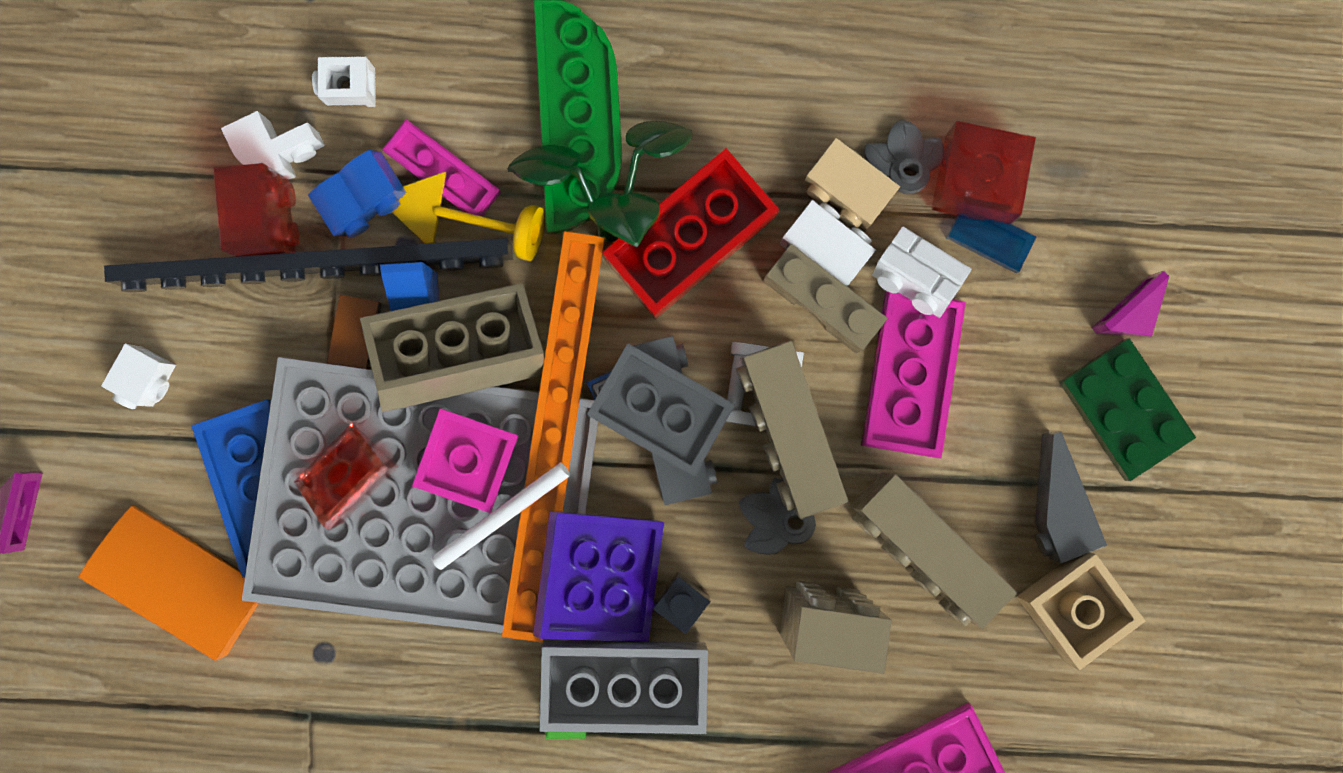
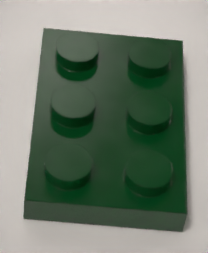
[1059,338,1196,481]

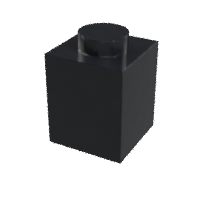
[653,572,711,634]

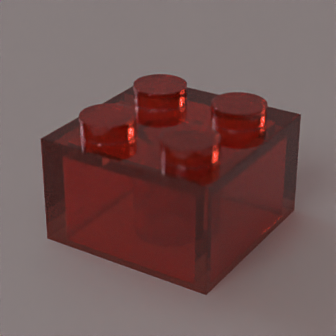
[931,121,1036,226]
[214,163,299,257]

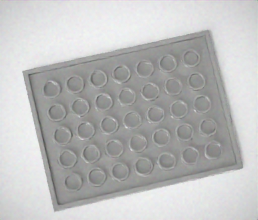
[242,357,598,641]

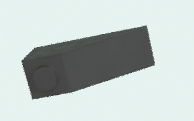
[1035,431,1107,563]

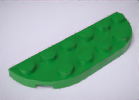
[534,0,622,235]

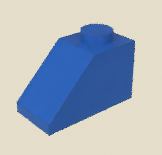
[381,262,439,311]

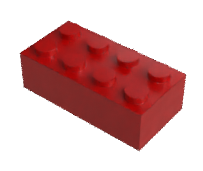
[602,148,779,320]

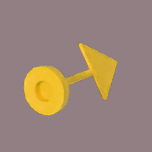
[392,172,545,261]

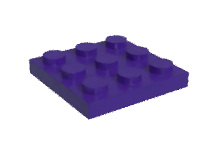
[533,511,664,642]

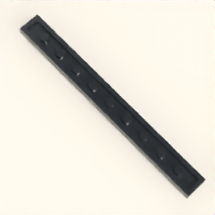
[104,238,513,292]

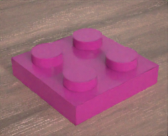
[412,409,519,513]

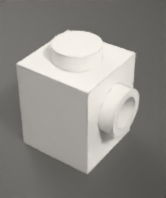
[101,344,176,409]

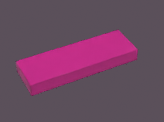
[382,119,501,217]

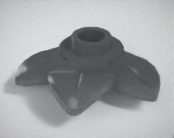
[864,120,945,194]
[739,478,816,555]

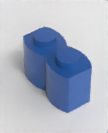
[308,150,407,238]

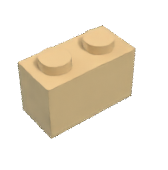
[803,138,900,231]

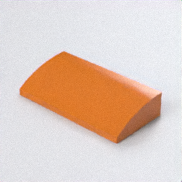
[78,506,259,661]

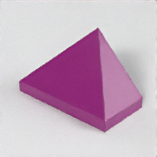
[1092,271,1169,337]
[0,471,43,554]

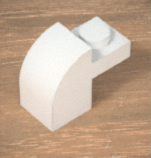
[221,111,325,181]

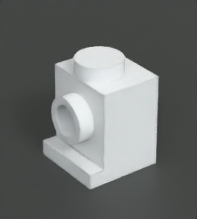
[312,57,376,107]

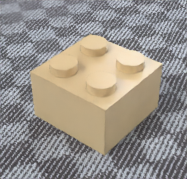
[1017,552,1146,671]

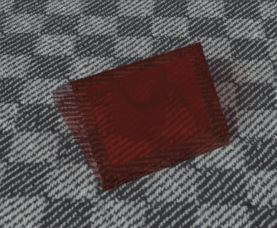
[294,423,398,530]

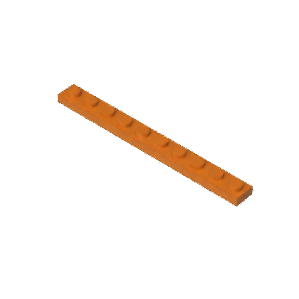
[502,231,604,643]

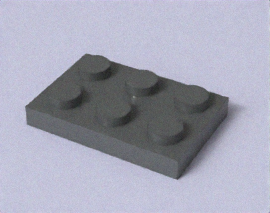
[587,343,735,477]

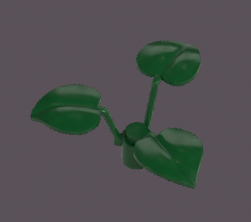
[507,121,693,247]

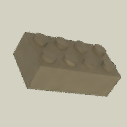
[360,283,544,412]
[736,341,849,519]
[849,472,1017,629]
[779,581,892,674]

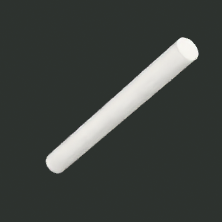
[432,462,570,570]

